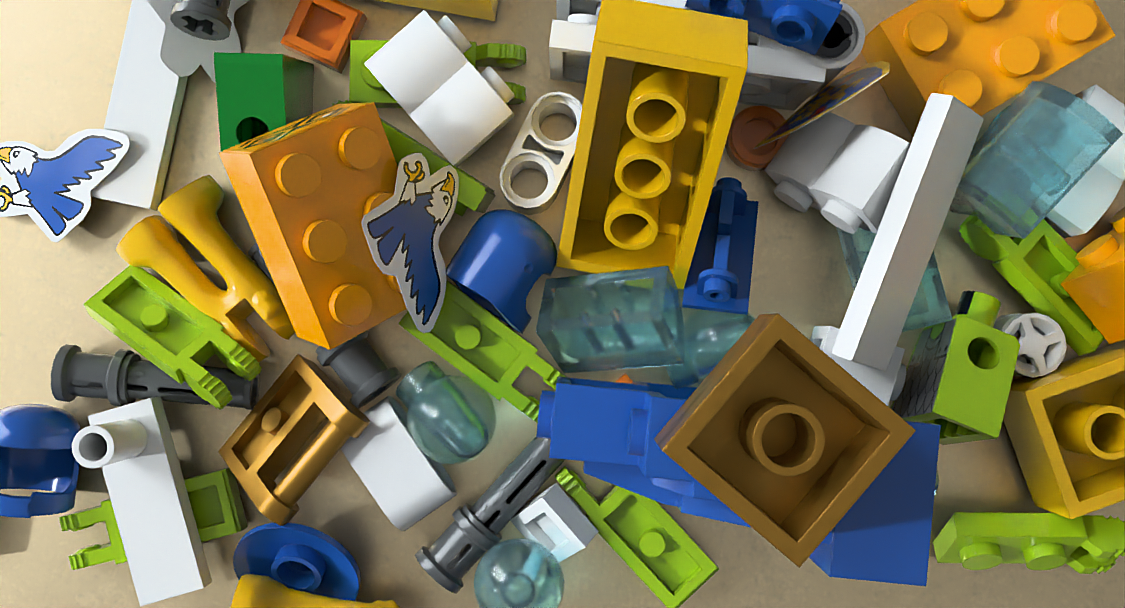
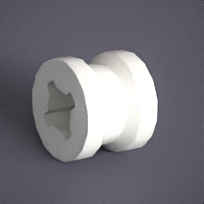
[994,313,1067,377]

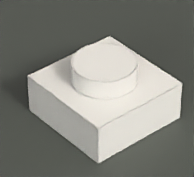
[510,483,599,567]

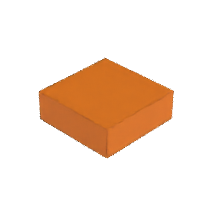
[280,0,367,74]

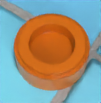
[725,106,790,171]

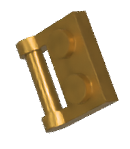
[218,354,370,526]

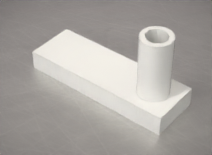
[72,396,212,607]

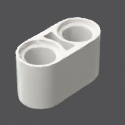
[499,91,582,215]
[341,395,457,531]

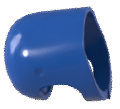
[446,209,557,334]
[0,404,81,518]

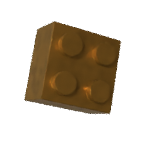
[654,313,916,568]

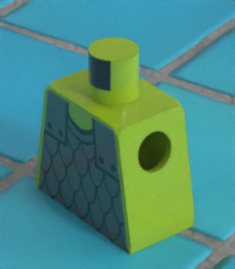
[890,291,1020,445]

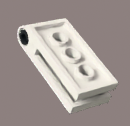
[549,0,865,111]

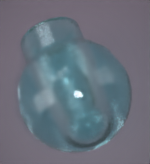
[658,309,755,390]
[396,361,496,465]
[474,538,565,608]

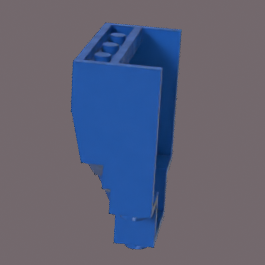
[536,376,941,587]

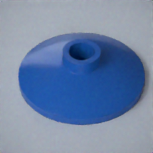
[233,523,361,601]

